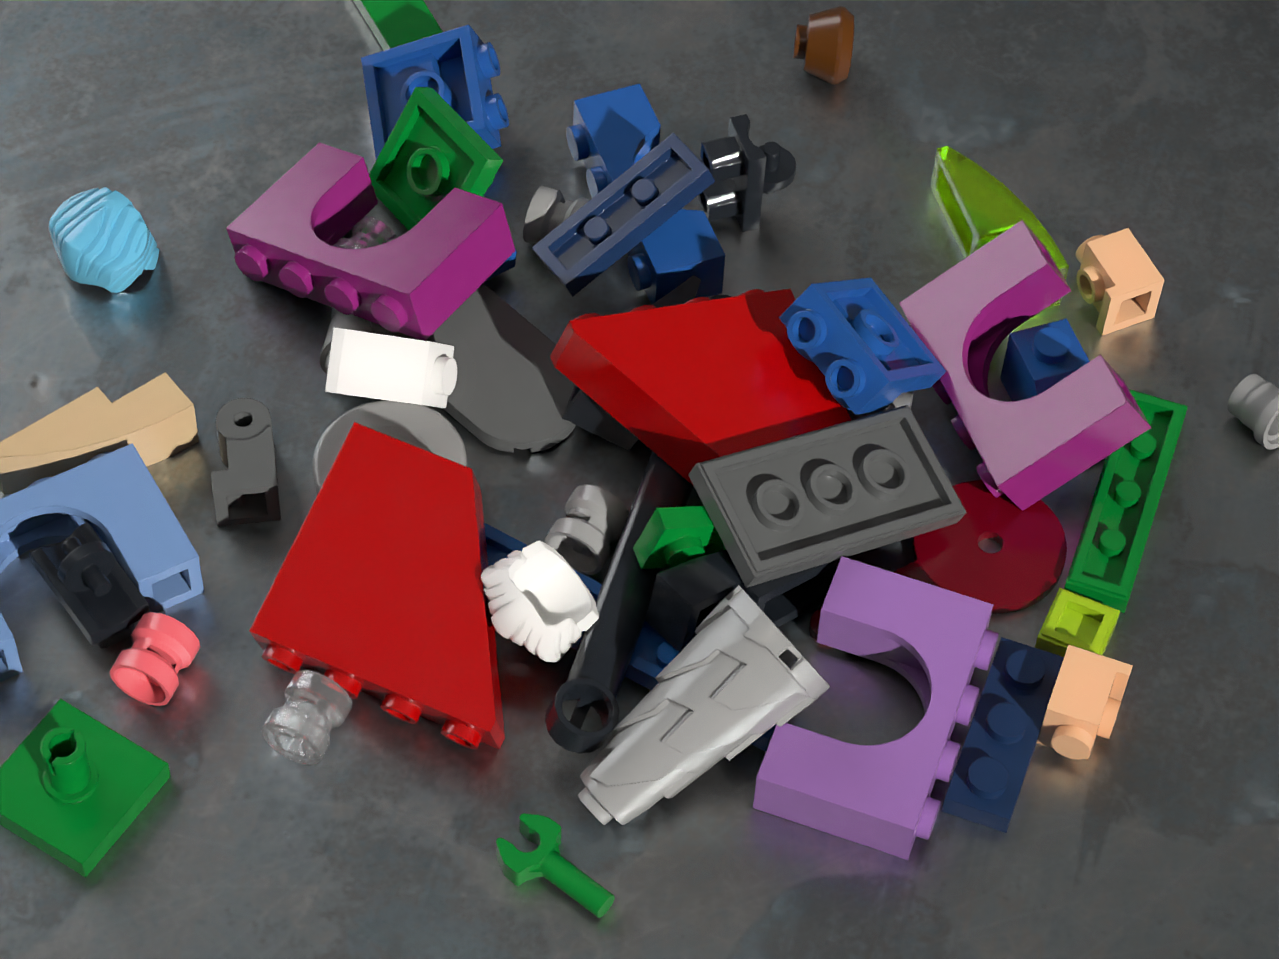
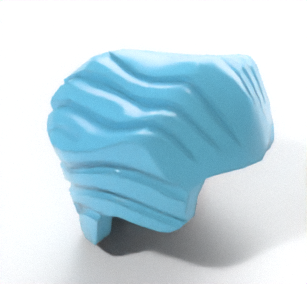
[49,187,159,293]

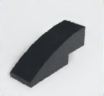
[645,550,850,653]

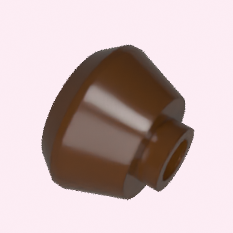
[793,6,855,85]

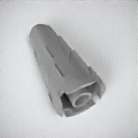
[578,585,830,825]

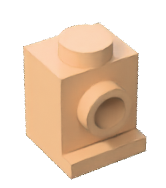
[1076,228,1164,336]
[1037,645,1133,760]

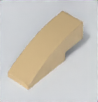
[0,372,199,494]

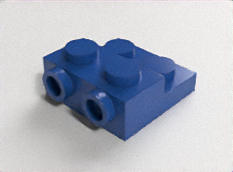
[361,24,509,160]
[779,277,947,415]

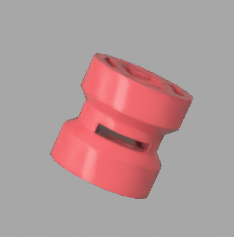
[110,612,200,706]

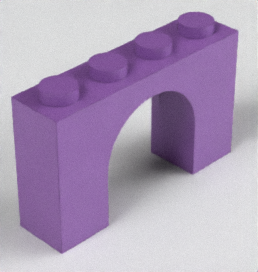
[753,556,999,860]

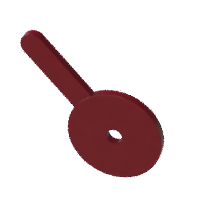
[809,480,1067,646]

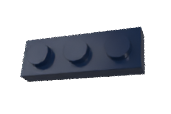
[532,133,715,297]
[941,637,1064,833]

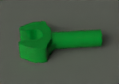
[496,813,615,918]

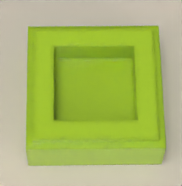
[1035,587,1120,657]

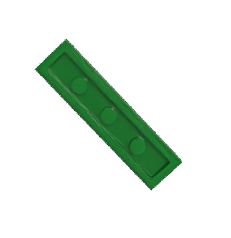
[1064,389,1188,614]

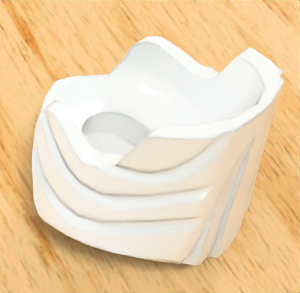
[481,540,599,663]

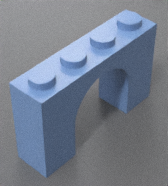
[0,443,204,682]

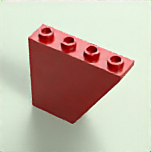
[550,288,851,486]
[249,422,505,750]

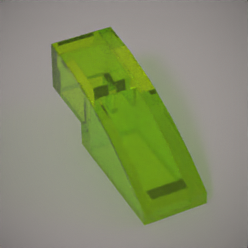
[930,146,1069,307]

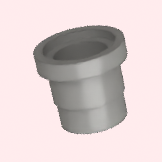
[1228,374,1279,450]

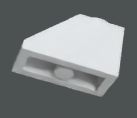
[325,328,457,408]

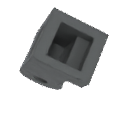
[211,398,281,527]

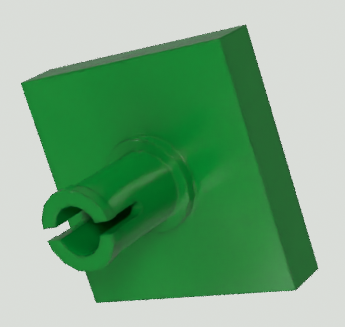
[369,87,503,230]
[0,698,171,878]

